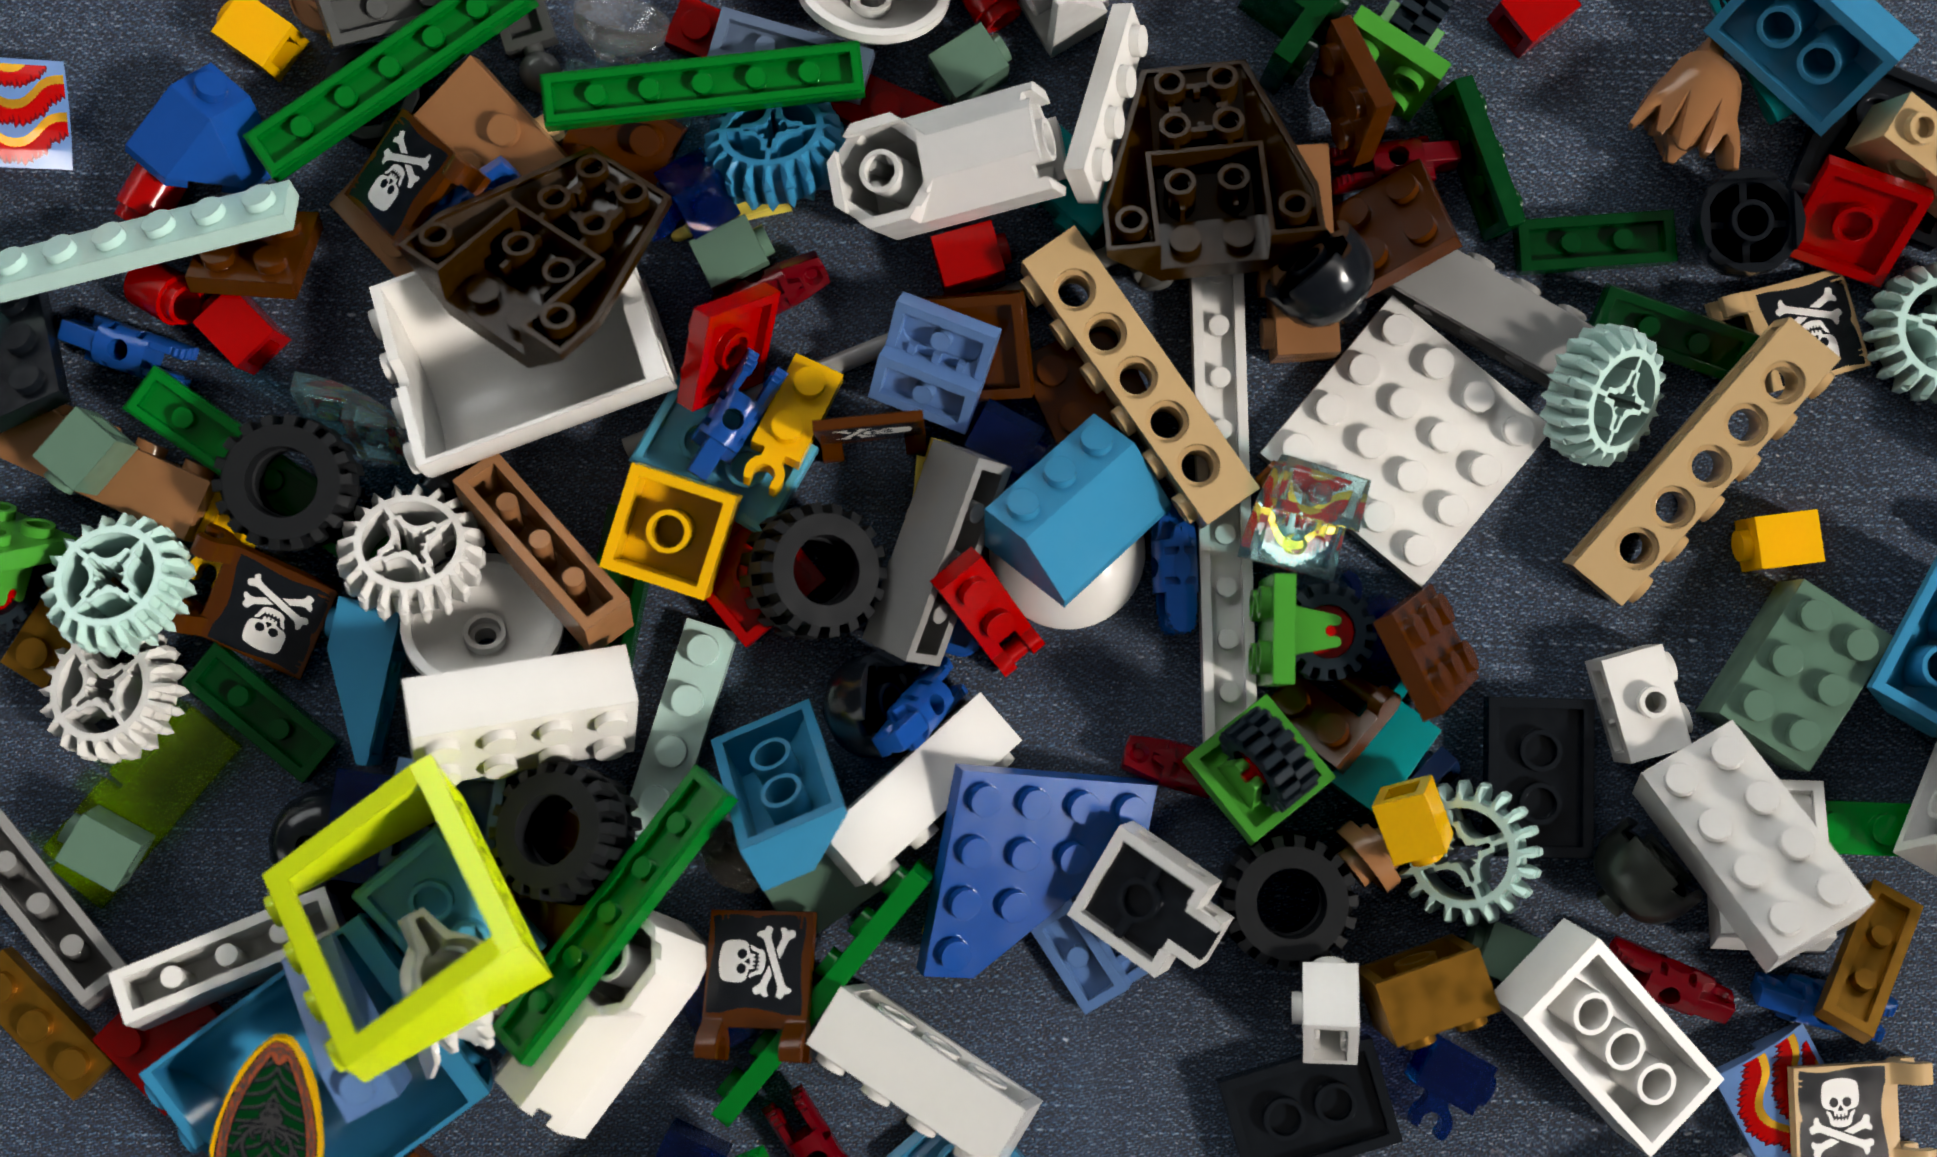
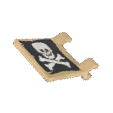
[1704,270,1871,394]
[1787,1056,1937,1157]

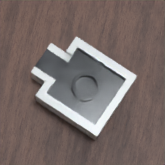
[1067,820,1234,978]

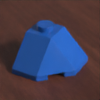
[125,62,272,194]

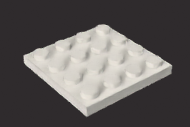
[1257,295,1547,588]

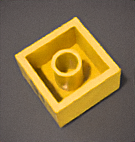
[599,462,743,601]

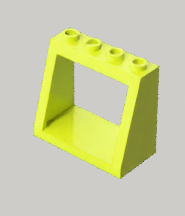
[262,754,553,1083]

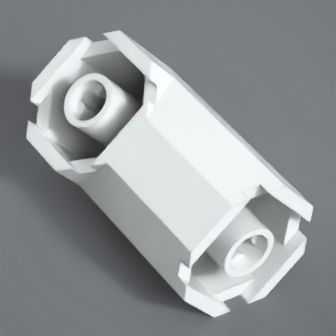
[826,81,1067,240]
[494,910,708,1139]

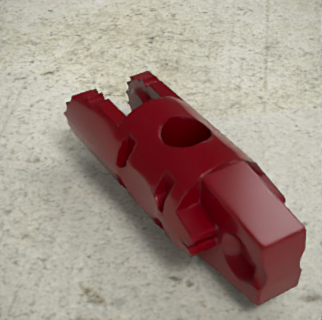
[1329,136,1462,195]
[703,250,830,315]
[1120,735,1210,799]
[1609,936,1735,1024]
[761,1084,848,1157]

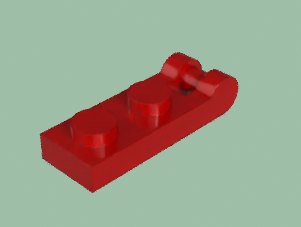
[930,546,1046,678]

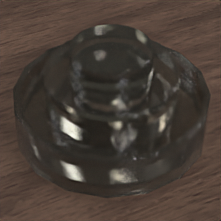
[700,821,760,894]

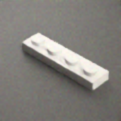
[1063,3,1148,204]

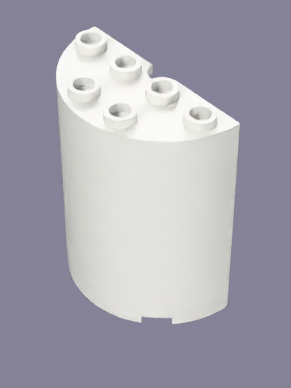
[368,267,678,478]

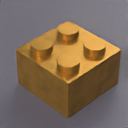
[1359,934,1501,1050]

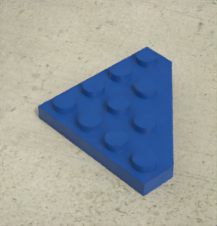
[916,764,1158,978]

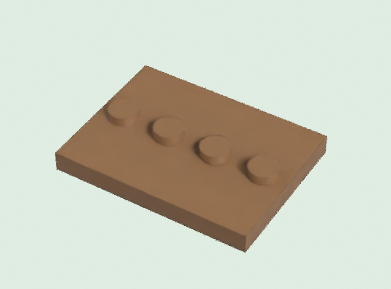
[329,55,568,277]

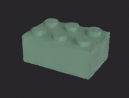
[1695,579,1893,772]

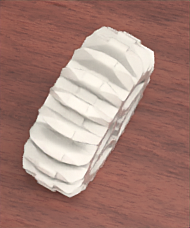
[336,484,487,626]
[38,633,190,764]

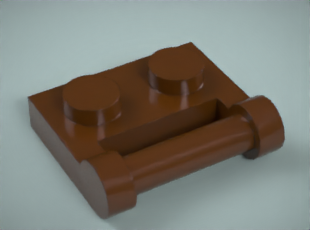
[1271,671,1401,775]

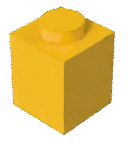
[211,0,310,83]
[1731,509,1825,572]
[1372,774,1454,867]

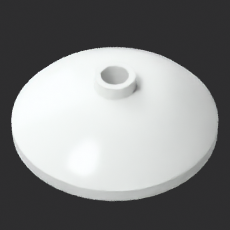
[799,0,950,45]
[989,535,1145,630]
[400,553,564,676]

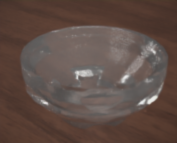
[573,0,670,64]

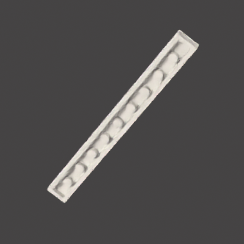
[1189,273,1257,743]

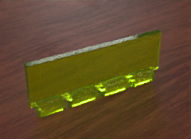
[42,704,242,909]

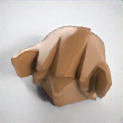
[1627,37,1742,172]

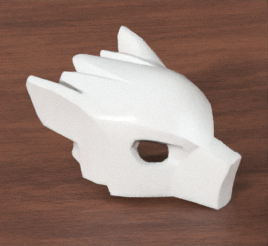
[397,907,511,1080]

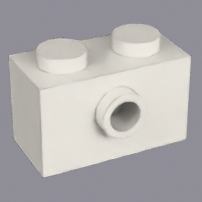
[1584,644,1693,764]
[1292,956,1360,1065]

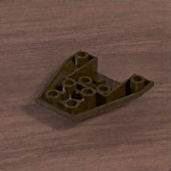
[1102,59,1326,281]
[398,146,672,369]

